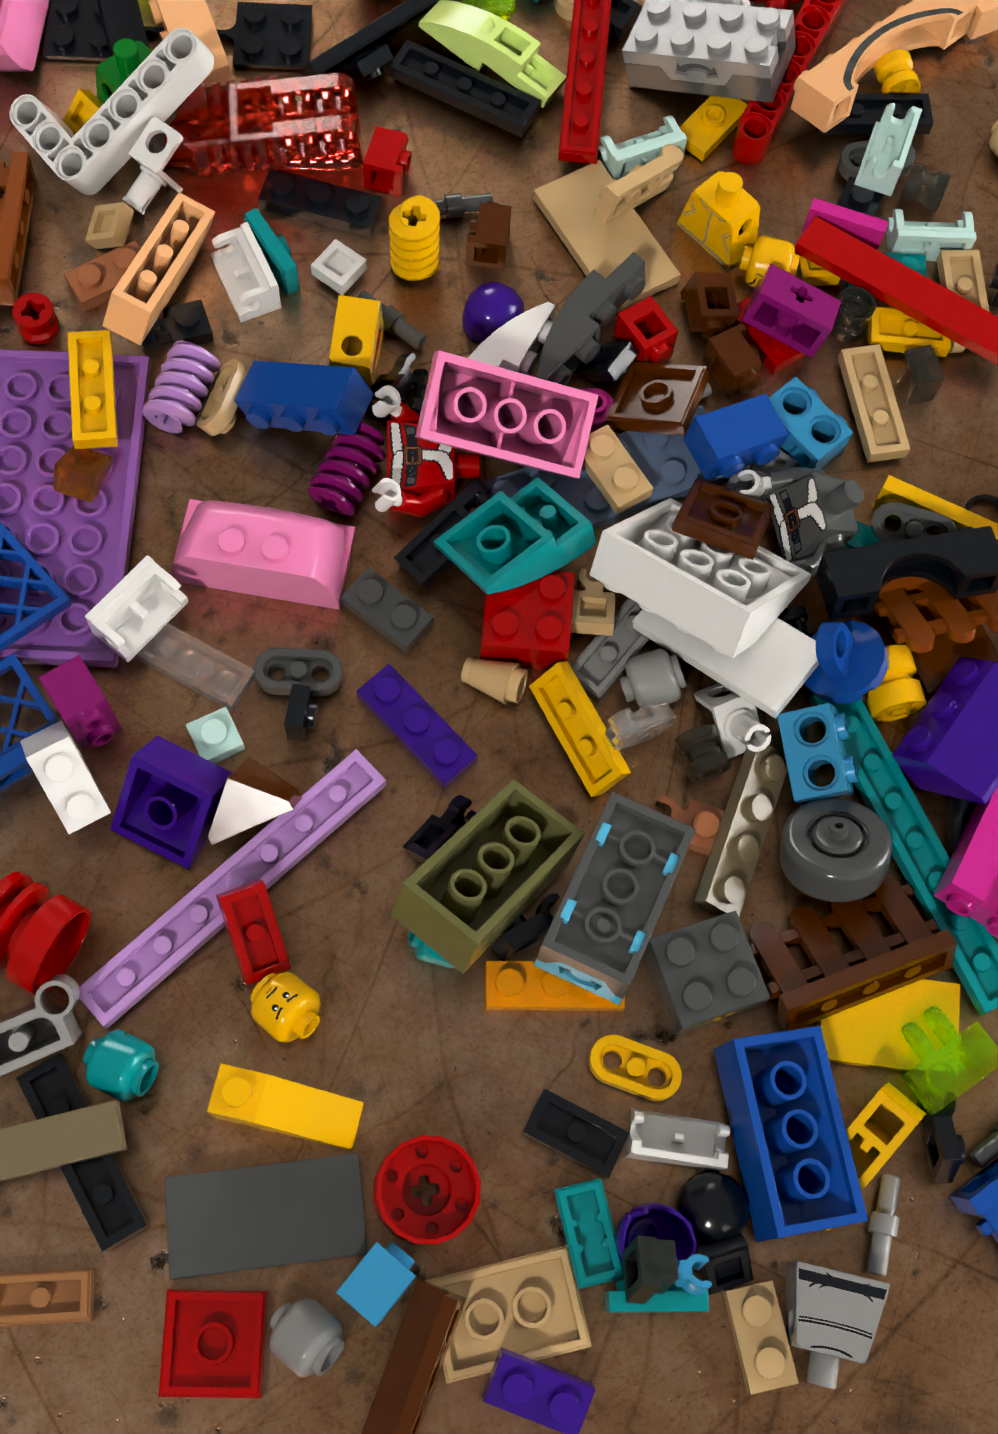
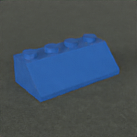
[713,1026,868,1243]

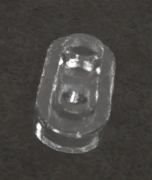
[604,702,678,750]

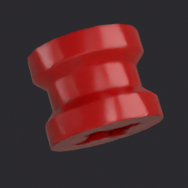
[12,292,60,346]

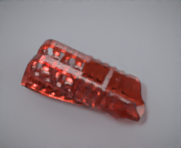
[164,73,364,179]

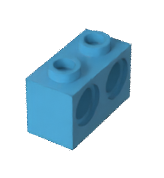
[769,377,853,470]
[777,703,859,805]
[336,1241,416,1327]

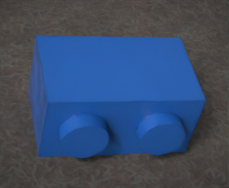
[683,393,789,480]

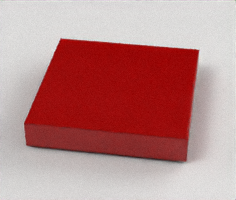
[158,1289,268,1398]

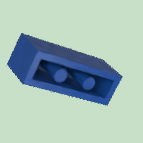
[234,361,374,435]

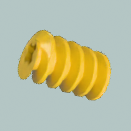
[389,195,440,281]

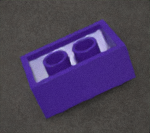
[892,656,998,805]

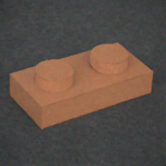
[63,240,141,312]

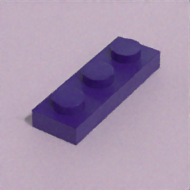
[357,664,478,789]

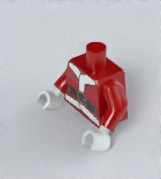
[372,385,480,518]

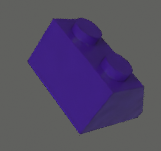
[110,736,233,869]

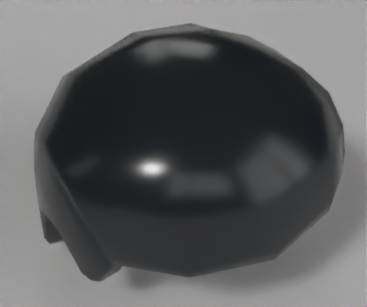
[674,1170,749,1246]

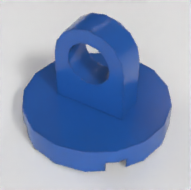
[805,620,889,705]

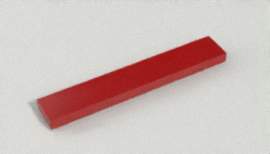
[558,0,612,164]
[795,216,998,366]

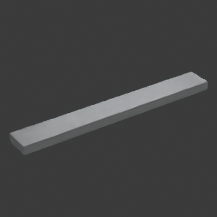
[571,449,798,703]

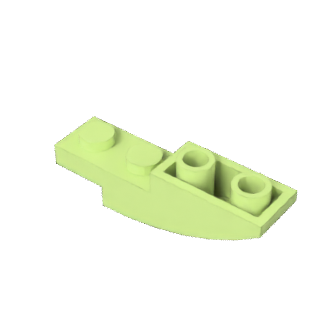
[418,0,566,108]

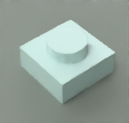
[185,707,246,763]

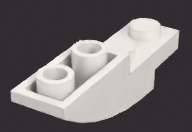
[468,302,555,376]

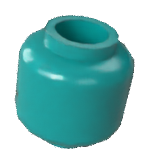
[83,1029,159,1102]

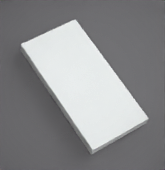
[633,609,819,719]

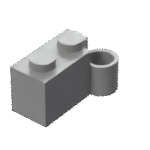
[0,974,82,1076]

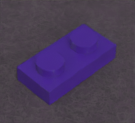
[482,1347,596,1434]

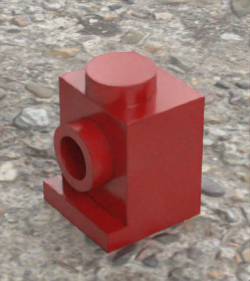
[363,126,412,197]
[613,296,678,363]

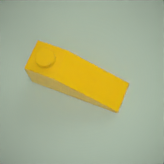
[207,1063,364,1151]
[826,1082,926,1231]

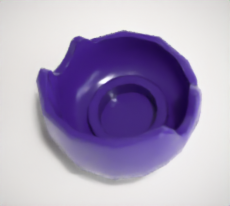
[462,282,524,343]
[615,1203,697,1264]

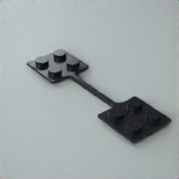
[43,0,312,70]

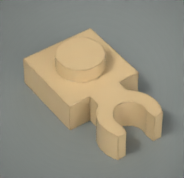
[571,568,615,636]

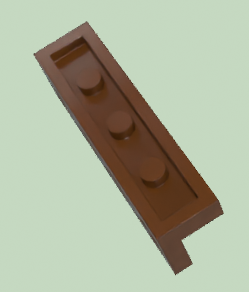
[361,1279,466,1434]

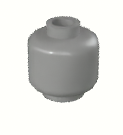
[619,648,687,711]
[269,1298,345,1377]

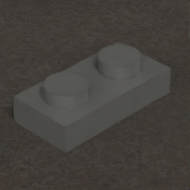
[340,567,434,654]

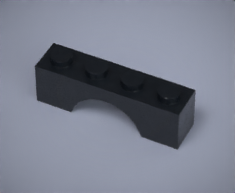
[816,526,998,620]

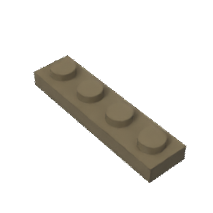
[694,745,788,916]

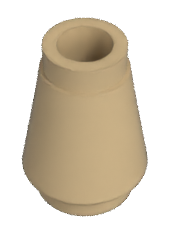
[461,657,529,704]

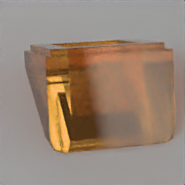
[54,445,113,502]

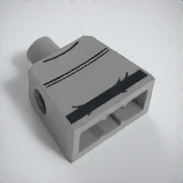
[786,1261,890,1390]

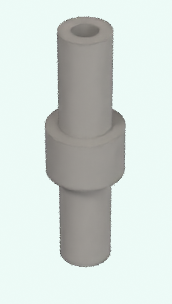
[867,1174,901,1277]

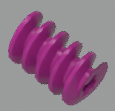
[308,422,385,516]

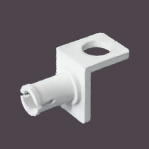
[122,117,183,215]
[694,683,771,758]

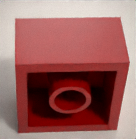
[480,571,575,670]

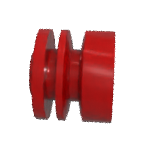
[0,871,91,996]
[372,1135,481,1245]

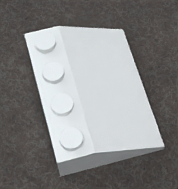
[589,498,811,658]

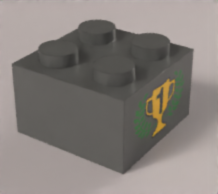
[644,910,770,1037]

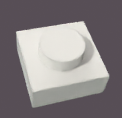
[311,239,367,295]

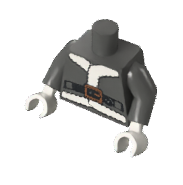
[738,467,864,578]

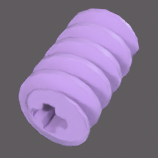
[142,340,220,434]

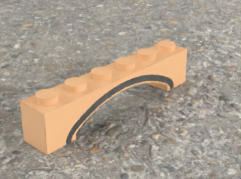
[790,0,978,133]

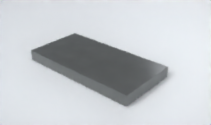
[164,1153,368,1280]

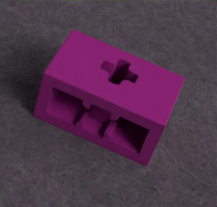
[741,264,841,358]
[38,655,122,751]

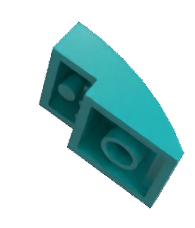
[434,477,597,594]

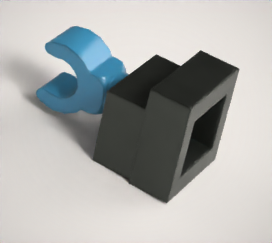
[622,1236,712,1304]

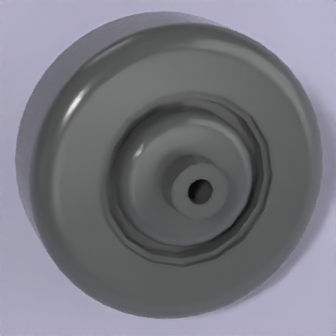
[779,798,892,902]

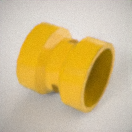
[874,49,921,93]

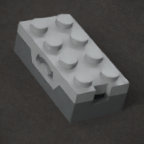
[622,0,796,103]

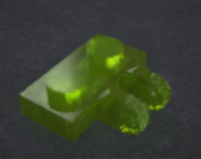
[901,1006,998,1116]

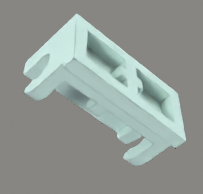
[854,103,922,196]
[597,115,687,180]
[886,209,977,261]

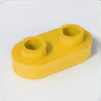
[588,1035,682,1102]

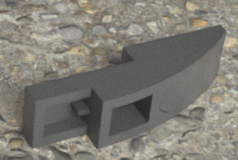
[537,252,646,386]

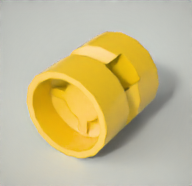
[866,645,927,722]

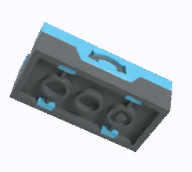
[534,791,696,1005]

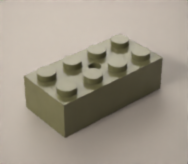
[390,779,585,974]

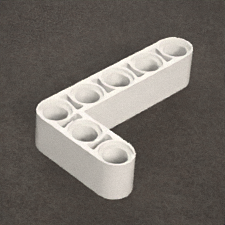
[9,28,214,195]

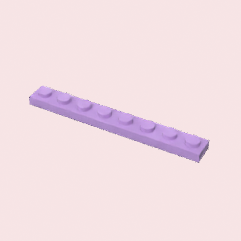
[79,749,387,1029]

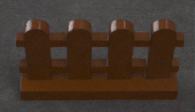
[749,875,957,1031]

